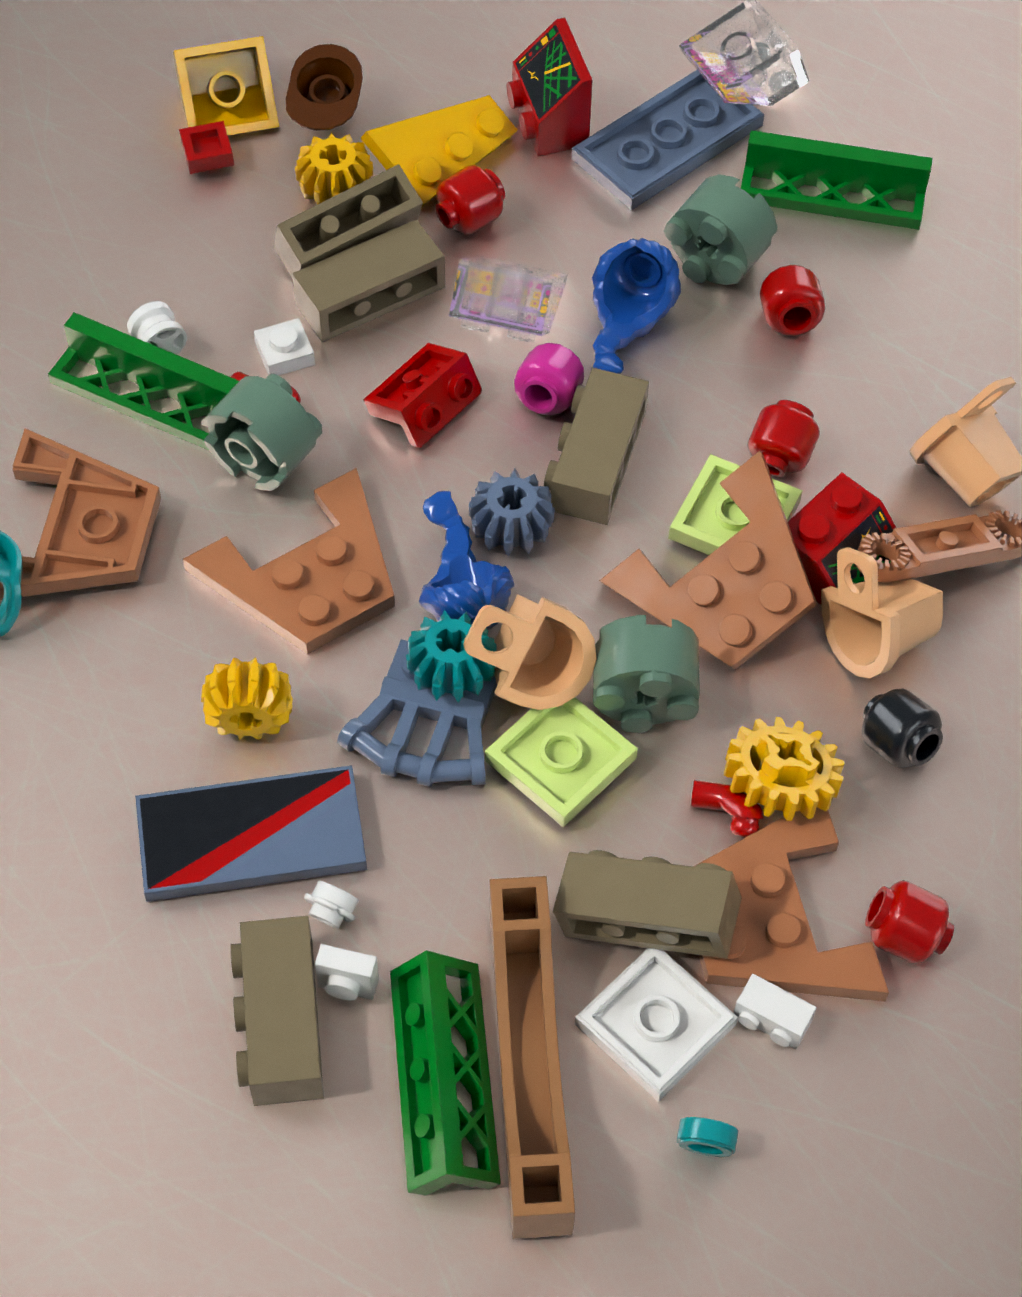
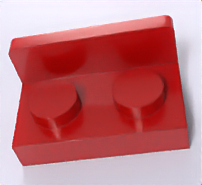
[363,343,482,448]

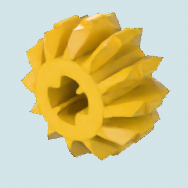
[295,132,373,205]
[201,657,293,740]

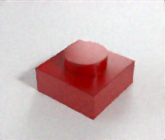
[179,121,234,174]

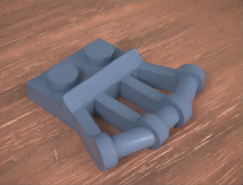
[337,639,497,787]

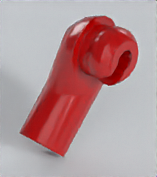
[691,780,764,837]

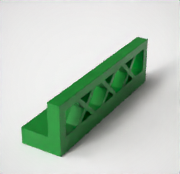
[741,130,933,230]
[48,312,239,451]
[390,950,501,1196]

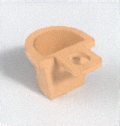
[909,377,1022,507]
[821,547,943,679]
[463,594,597,710]

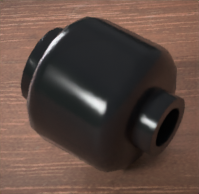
[862,688,943,768]

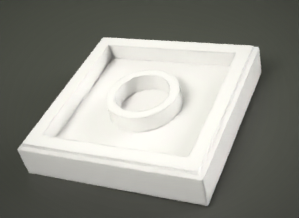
[575,948,738,1102]

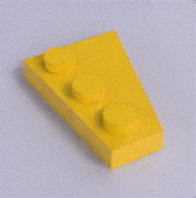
[360,95,518,207]

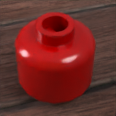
[435,165,505,235]
[759,265,825,336]
[747,400,820,477]
[865,880,954,964]

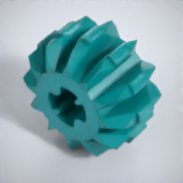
[406,610,497,703]

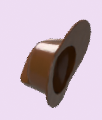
[286,44,363,131]

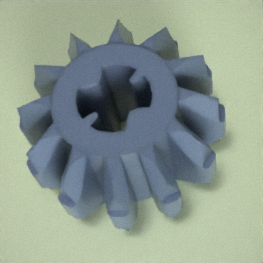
[469,468,555,556]

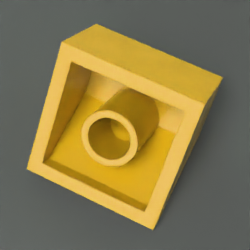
[173,36,279,135]

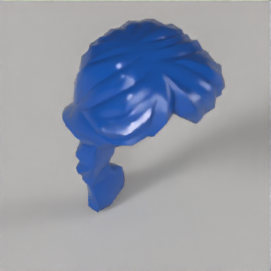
[591,238,681,374]
[419,491,515,630]

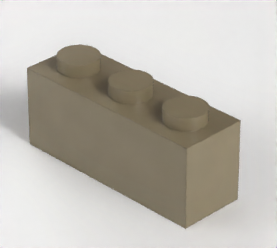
[273,164,423,277]
[292,219,445,342]
[544,367,649,525]
[553,850,742,959]
[231,916,324,1106]

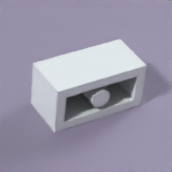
[734,973,817,1050]

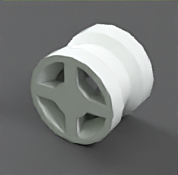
[127,301,187,355]

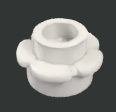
[304,881,359,929]

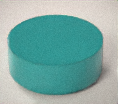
[676,1117,739,1157]

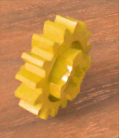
[724,717,844,821]

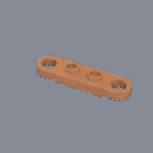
[856,510,1022,583]

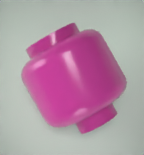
[514,343,584,416]

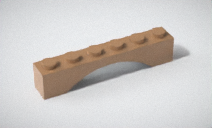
[489,876,575,1239]

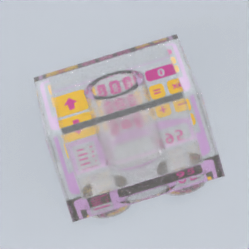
[679,0,809,106]
[449,255,568,342]

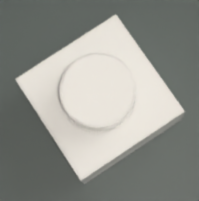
[254,318,315,376]
[315,944,379,1001]

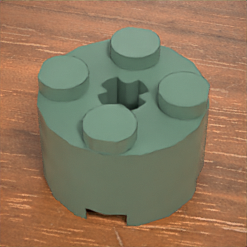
[664,174,777,285]
[201,374,322,491]
[593,615,700,733]

